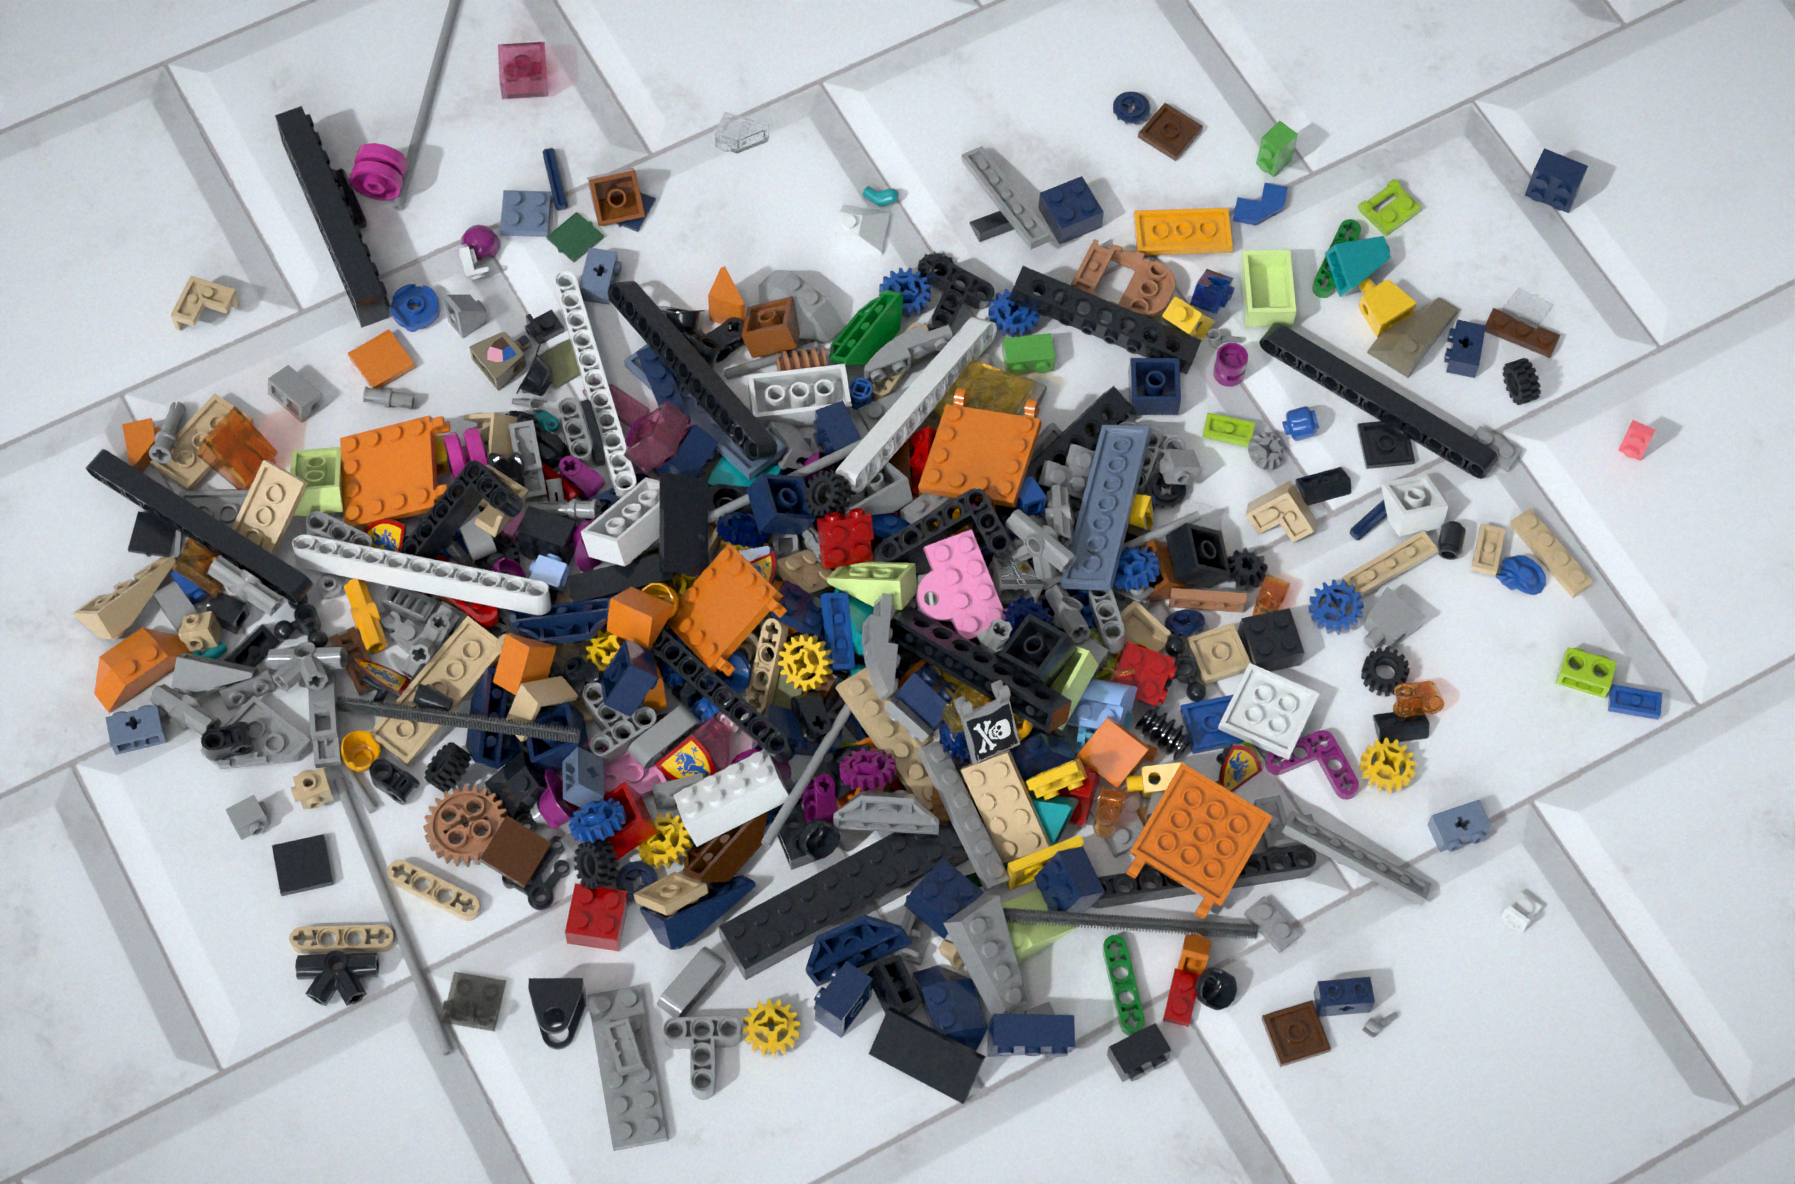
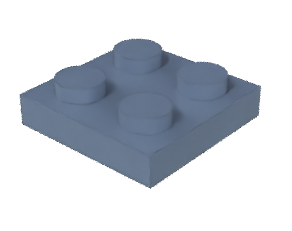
[500,190,552,237]

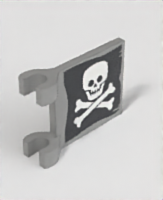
[954,680,1020,765]

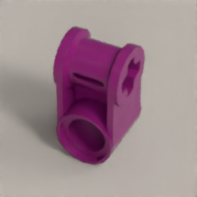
[559,456,606,501]
[802,774,838,824]

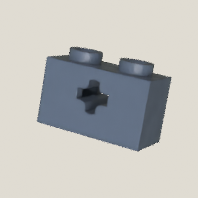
[579,247,622,305]
[105,705,167,755]
[562,747,605,808]
[1427,800,1492,852]

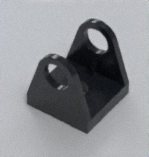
[528,978,586,1050]

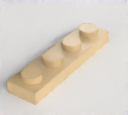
[1510,508,1594,598]
[1342,530,1438,597]

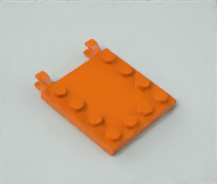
[918,388,1042,508]
[340,416,451,529]
[666,543,787,676]
[1126,763,1273,920]

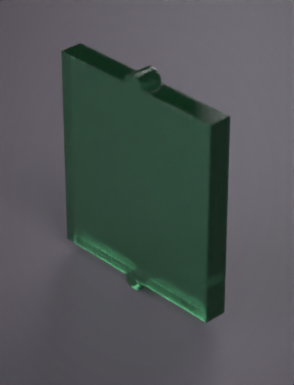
[547,212,604,262]

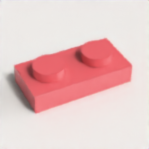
[1618,420,1655,461]

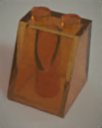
[197,406,278,490]

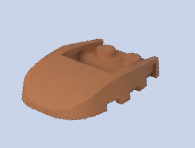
[1071,239,1176,318]

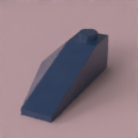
[640,875,756,950]

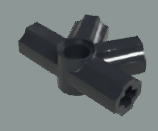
[295,950,380,1006]

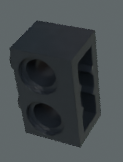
[772,805,820,870]

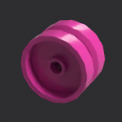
[349,143,408,201]
[443,427,487,479]

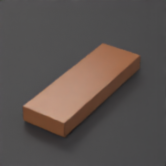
[1169,588,1247,613]

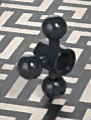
[274,595,328,648]
[1164,637,1207,702]

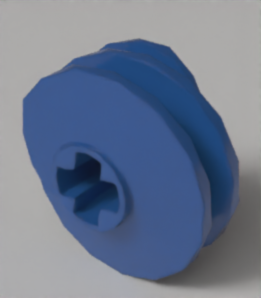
[707,649,752,694]

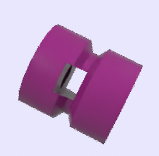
[1213,343,1248,387]

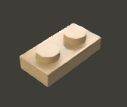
[1471,523,1506,576]

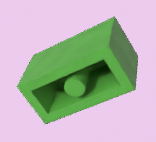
[1256,121,1298,177]
[1002,333,1056,376]

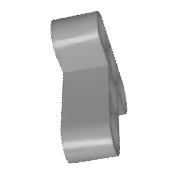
[1119,421,1186,495]
[583,682,657,766]
[663,1016,742,1100]

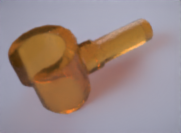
[1099,667,1136,682]
[1129,744,1157,776]

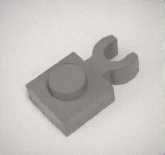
[381,611,422,654]

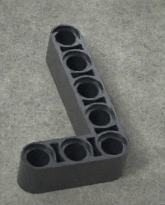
[400,460,523,560]
[878,488,1016,563]

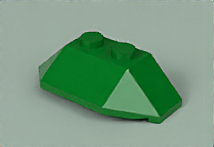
[829,290,903,365]

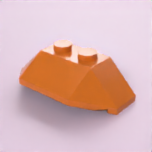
[94,628,193,714]

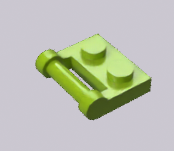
[1358,179,1421,237]

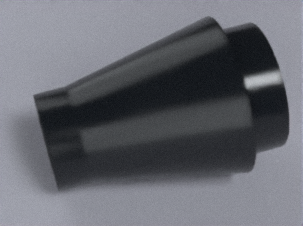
[413,684,454,712]

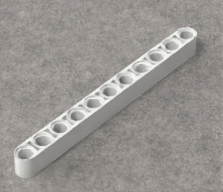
[555,270,637,499]
[835,317,997,492]
[292,534,551,615]

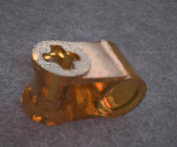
[1252,573,1291,616]
[1393,681,1444,717]
[1093,785,1127,838]

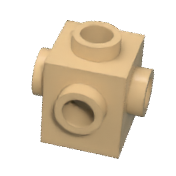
[179,611,222,652]
[291,768,334,810]

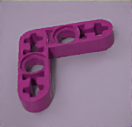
[1265,730,1359,800]

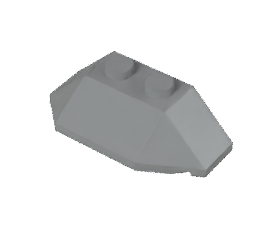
[759,270,846,344]
[833,789,939,835]

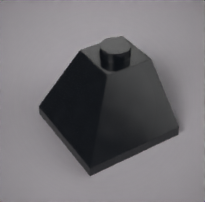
[485,750,548,820]

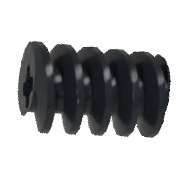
[1135,706,1192,761]

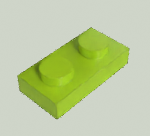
[1202,412,1255,447]

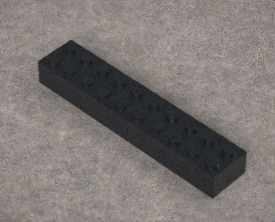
[275,106,390,328]
[719,806,969,981]

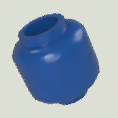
[1282,406,1320,441]

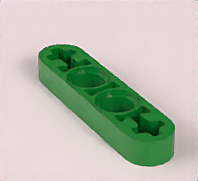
[1312,219,1361,298]
[1102,935,1145,1036]

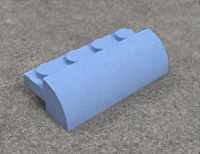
[1067,678,1137,730]

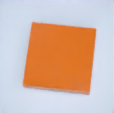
[348,329,416,389]
[1076,716,1149,788]

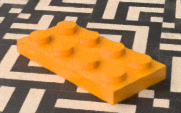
[1133,207,1233,256]

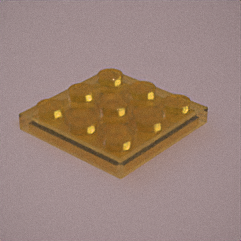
[935,359,1036,417]

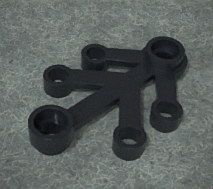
[502,813,570,910]

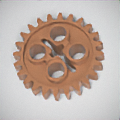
[423,785,508,867]

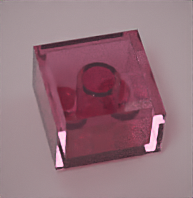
[498,42,549,99]
[623,401,690,473]

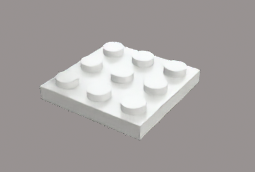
[1218,663,1320,760]

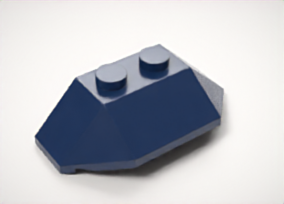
[510,597,612,645]
[465,666,520,769]
[1004,727,1077,782]
[805,915,912,987]
[912,965,988,1051]

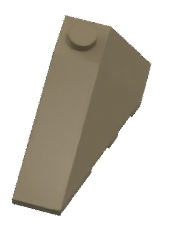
[1367,297,1459,378]

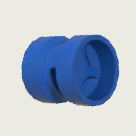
[849,378,873,410]

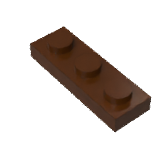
[1485,308,1560,358]

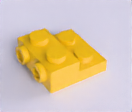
[1026,758,1088,800]

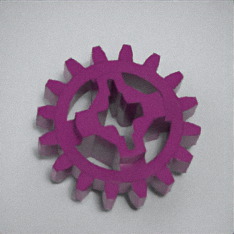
[839,747,896,791]

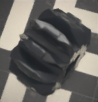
[1227,547,1268,591]

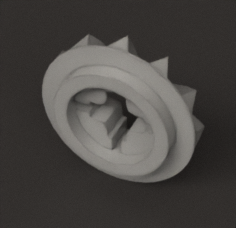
[1248,431,1285,470]

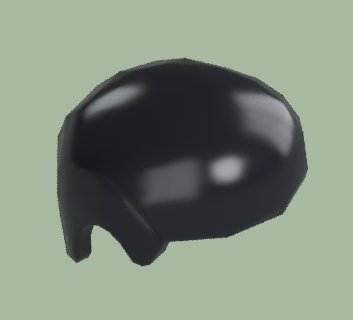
[799,818,841,860]
[1194,967,1238,1010]

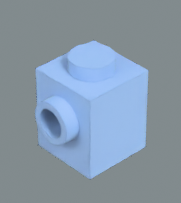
[529,554,572,593]

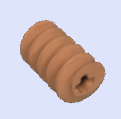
[775,346,827,371]

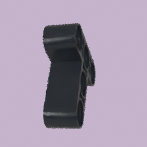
[926,258,995,331]

